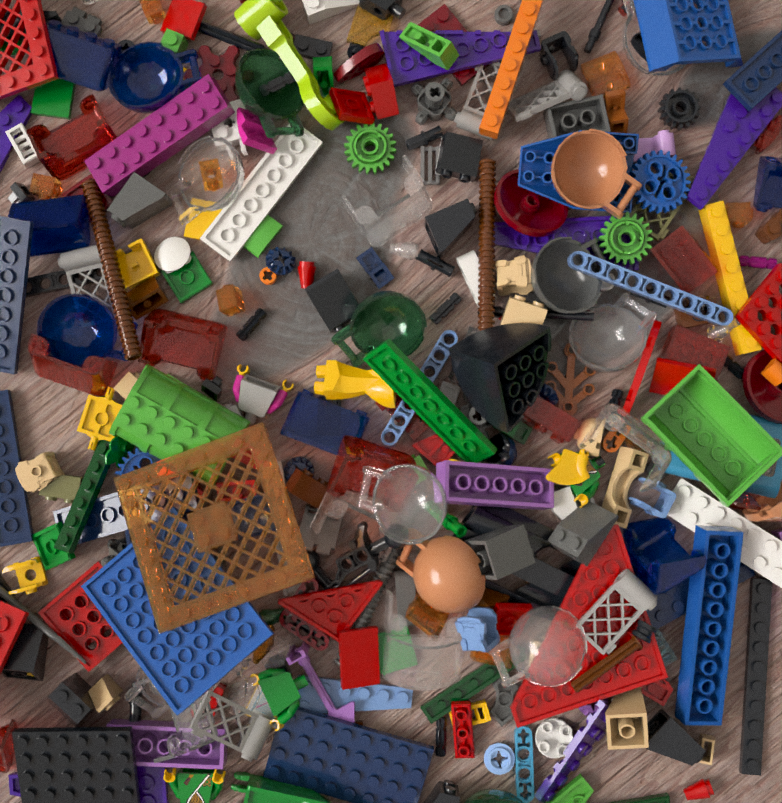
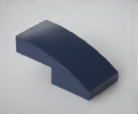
[356,247,394,289]

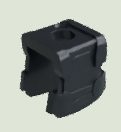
[540,31,579,81]

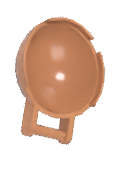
[551,129,642,219]
[396,529,486,613]

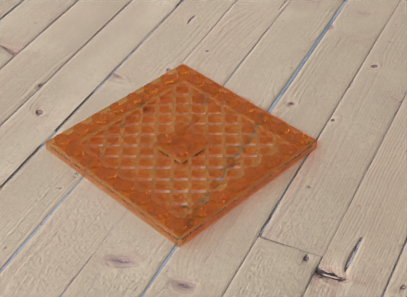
[113,422,315,634]

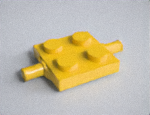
[77,386,122,451]

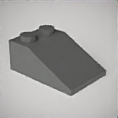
[547,501,619,566]

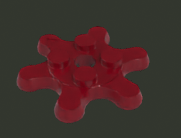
[183,45,254,102]

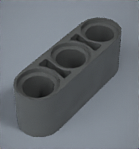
[394,570,418,627]

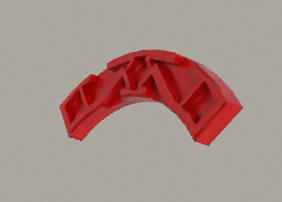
[619,320,662,424]

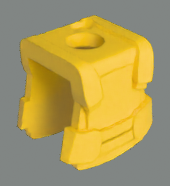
[2,557,48,595]

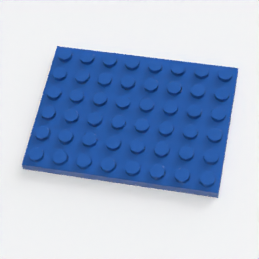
[81,507,274,716]

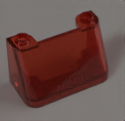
[26,93,118,181]
[138,309,227,380]
[28,334,118,396]
[327,435,420,514]

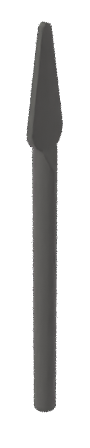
[0,585,87,664]

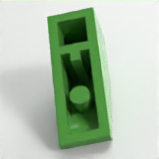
[399,22,459,70]

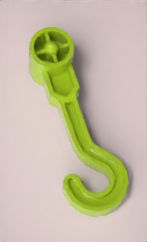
[234,0,345,131]

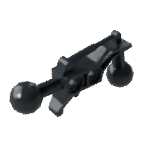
[296,521,409,590]

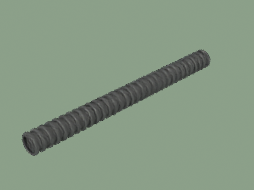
[334,487,429,666]

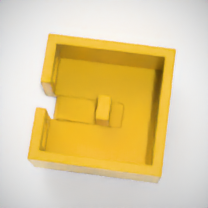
[116,238,161,291]

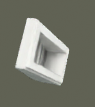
[5,123,44,168]

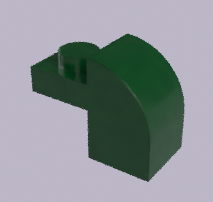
[492,420,533,445]

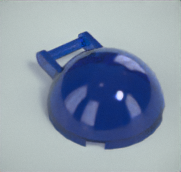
[108,42,202,114]
[37,293,138,369]

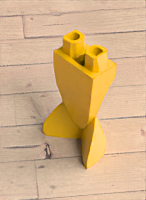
[314,360,396,408]

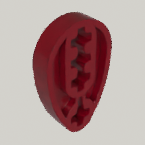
[333,43,385,84]

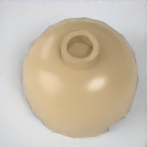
[574,418,605,457]

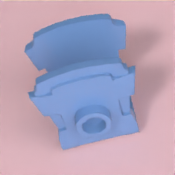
[628,477,676,518]
[454,607,500,653]

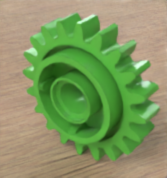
[344,122,396,175]
[598,212,653,266]

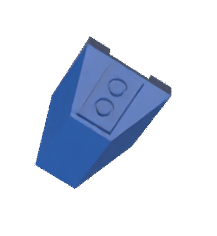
[517,130,639,213]

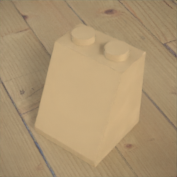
[499,294,548,325]
[605,687,649,750]

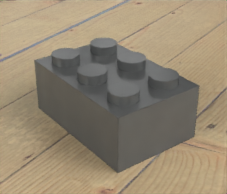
[543,94,611,139]

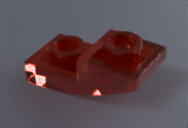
[754,115,782,155]

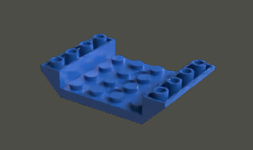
[633,0,743,72]

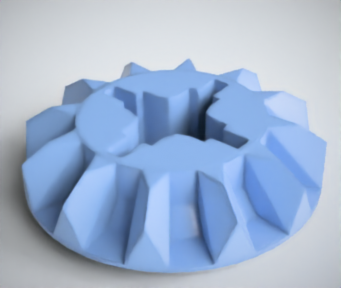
[484,742,515,775]

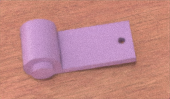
[633,130,676,162]

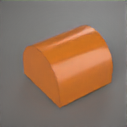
[761,358,782,386]

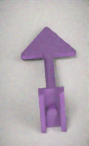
[285,641,355,723]

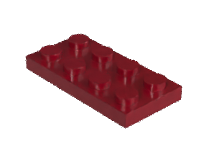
[418,4,489,86]

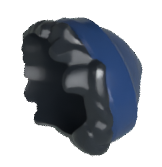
[487,433,517,465]

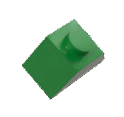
[313,56,334,98]

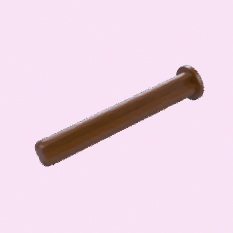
[571,635,643,692]

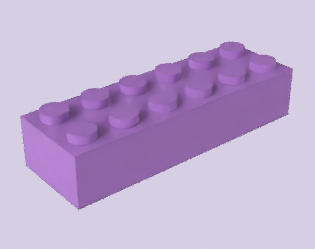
[436,460,554,510]
[107,719,229,770]

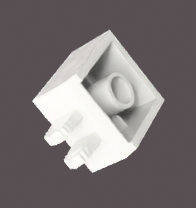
[211,99,248,159]

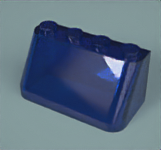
[46,20,122,91]
[8,194,91,257]

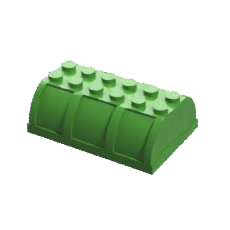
[109,364,251,489]
[640,364,782,507]

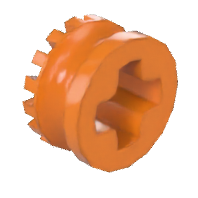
[259,267,277,285]

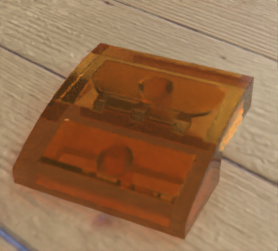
[580,51,631,98]
[405,592,450,640]

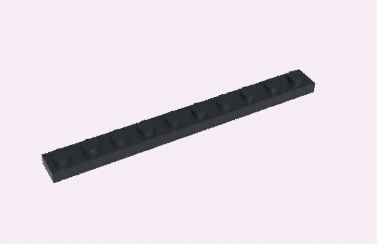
[739,578,772,776]

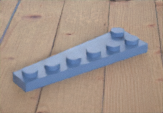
[298,675,413,714]

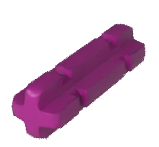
[738,255,777,269]

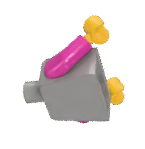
[232,364,294,423]

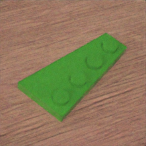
[545,774,594,803]

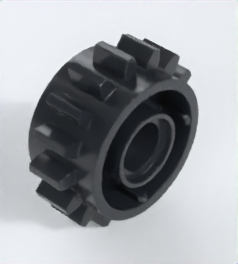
[658,87,701,131]

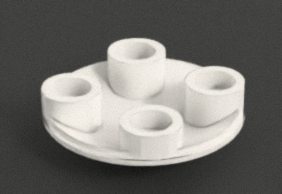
[154,237,191,273]
[535,718,574,758]

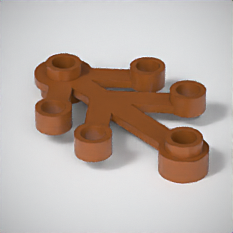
[545,342,596,417]

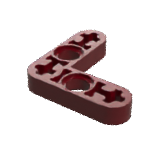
[279,577,330,651]

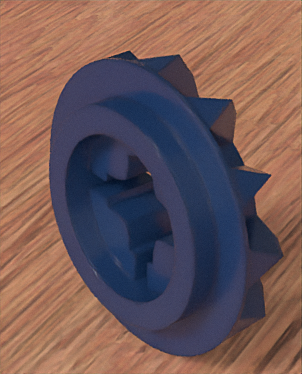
[265,247,296,275]
[537,383,559,406]
[284,457,314,482]

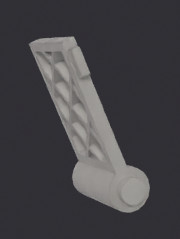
[454,62,501,140]
[507,70,588,122]
[58,245,115,328]
[573,569,658,655]
[189,690,274,762]

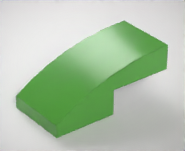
[243,215,283,258]

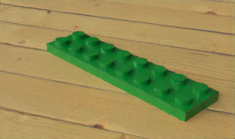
[363,339,497,463]

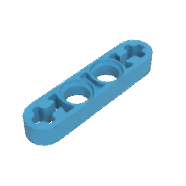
[514,725,534,803]

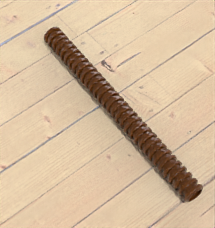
[477,159,496,331]
[81,179,143,361]

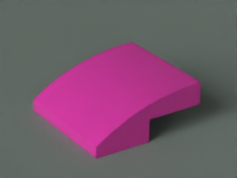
[237,107,277,154]

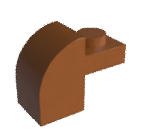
[604,89,629,133]

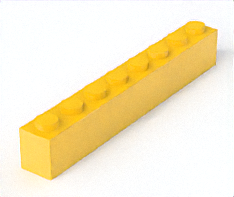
[698,201,762,356]

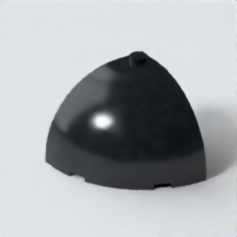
[449,323,551,433]

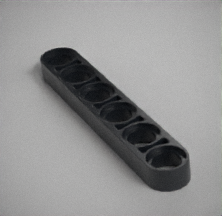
[26,268,104,297]

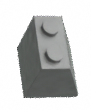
[107,172,173,229]
[464,524,536,580]

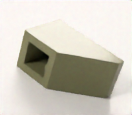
[39,475,83,503]

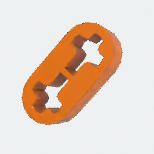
[601,420,630,452]

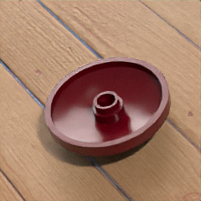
[494,169,568,237]
[743,350,782,424]

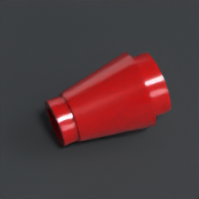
[297,261,316,288]
[683,779,715,801]

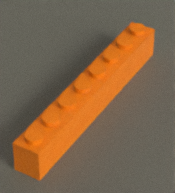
[479,0,544,139]

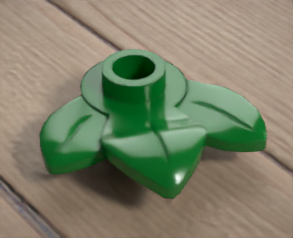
[105,436,134,468]

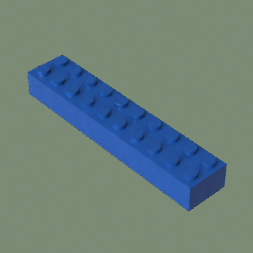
[675,525,744,725]

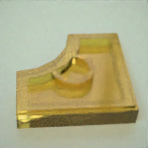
[347,5,394,47]

